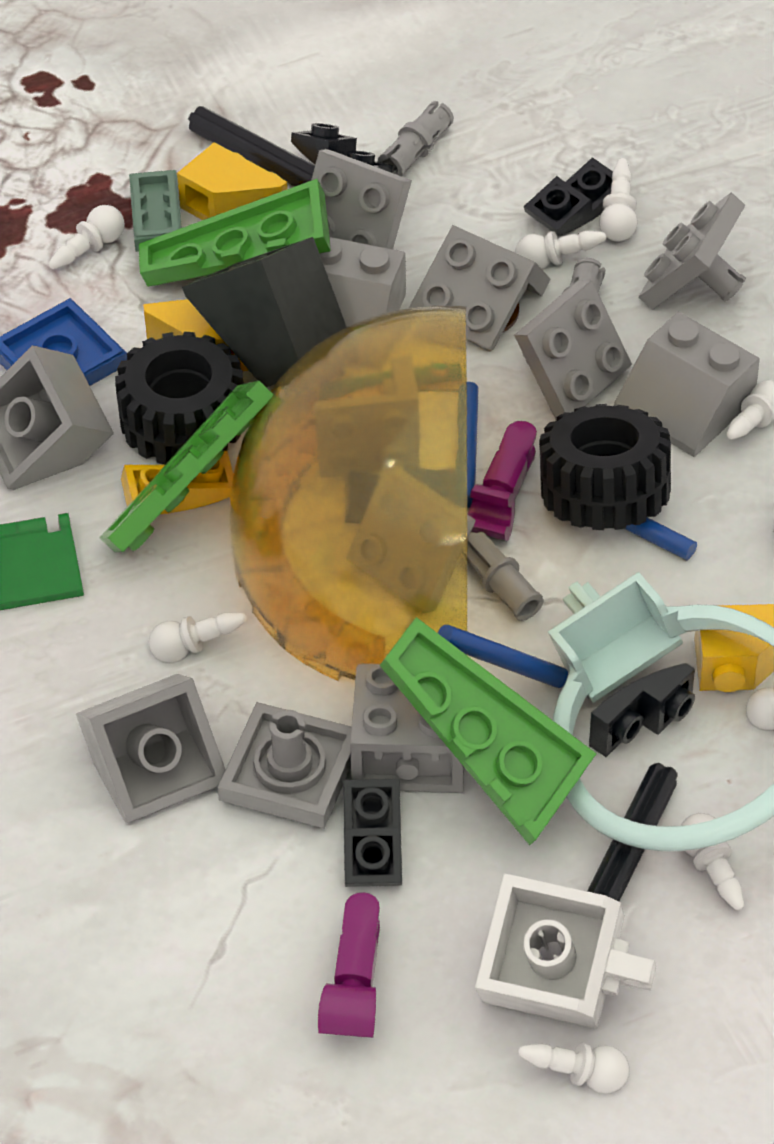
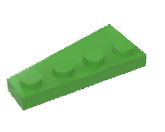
[139,179,331,287]
[99,381,274,552]
[379,617,597,845]

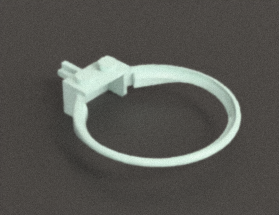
[548,572,774,851]

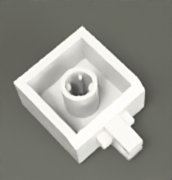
[475,873,657,1029]

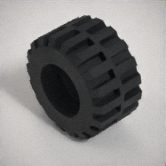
[115,332,244,465]
[539,404,671,531]

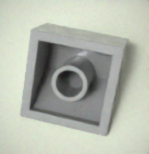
[320,237,406,362]
[614,311,760,457]
[0,345,114,490]
[76,674,225,823]

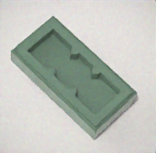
[129,170,182,252]

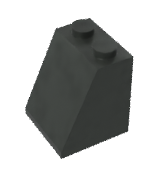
[182,237,355,390]

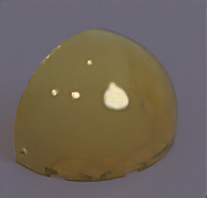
[230,306,467,681]

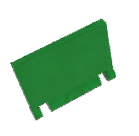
[0,513,84,610]

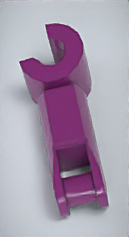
[467,421,537,542]
[318,892,380,1038]

